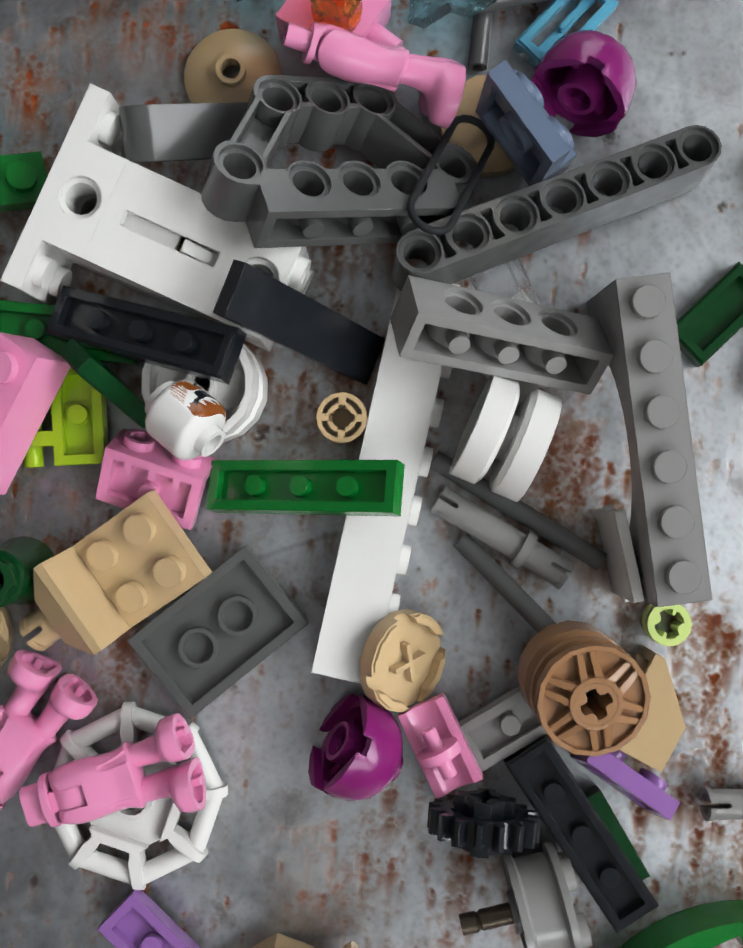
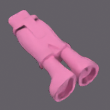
[282,21,466,129]
[0,650,98,810]
[19,713,206,827]

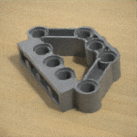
[201,75,477,248]

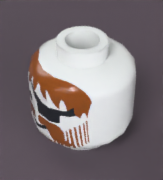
[145,380,226,460]

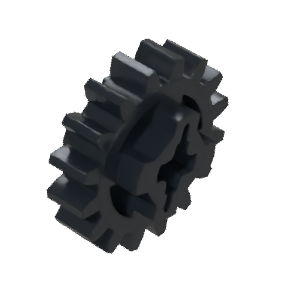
[427,788,541,859]

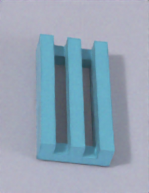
[513,0,619,68]

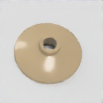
[184,29,283,103]

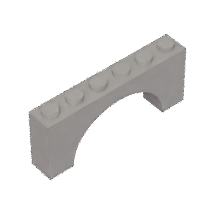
[587,272,712,607]

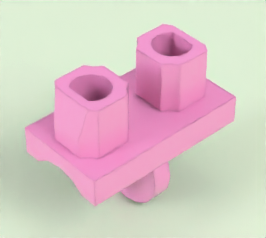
[397,692,483,799]

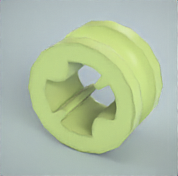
[640,604,692,647]

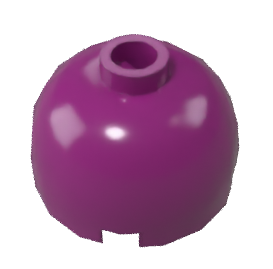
[531,30,637,137]
[308,694,403,801]

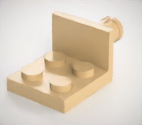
[19,489,213,655]

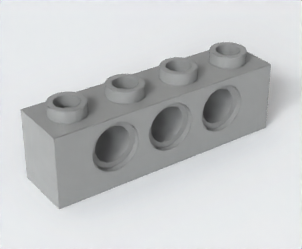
[390,275,615,395]

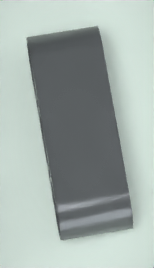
[119,102,248,163]

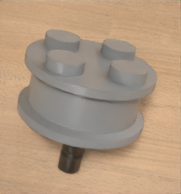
[459,841,592,948]

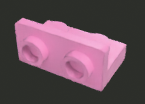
[95,429,216,530]

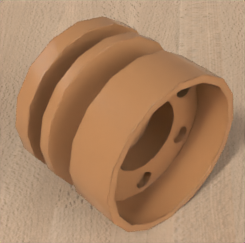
[517,620,651,757]

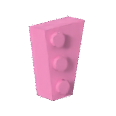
[0,332,70,495]

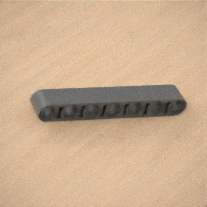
[391,125,722,291]

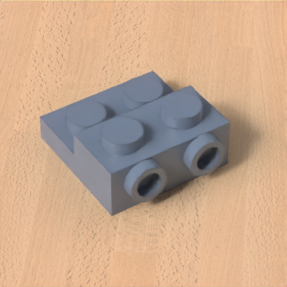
[475,59,577,186]

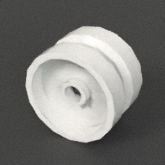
[141,344,268,442]
[449,375,562,502]

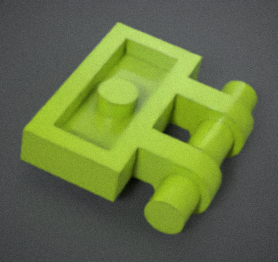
[23,367,109,468]

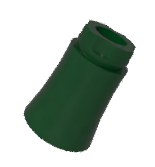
[0,536,54,607]

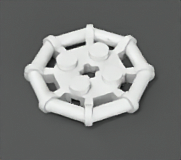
[53,701,228,891]

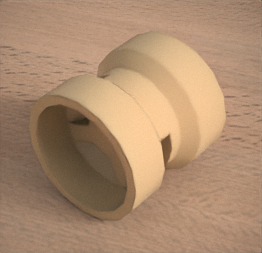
[316,392,367,445]

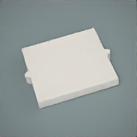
[595,504,645,603]

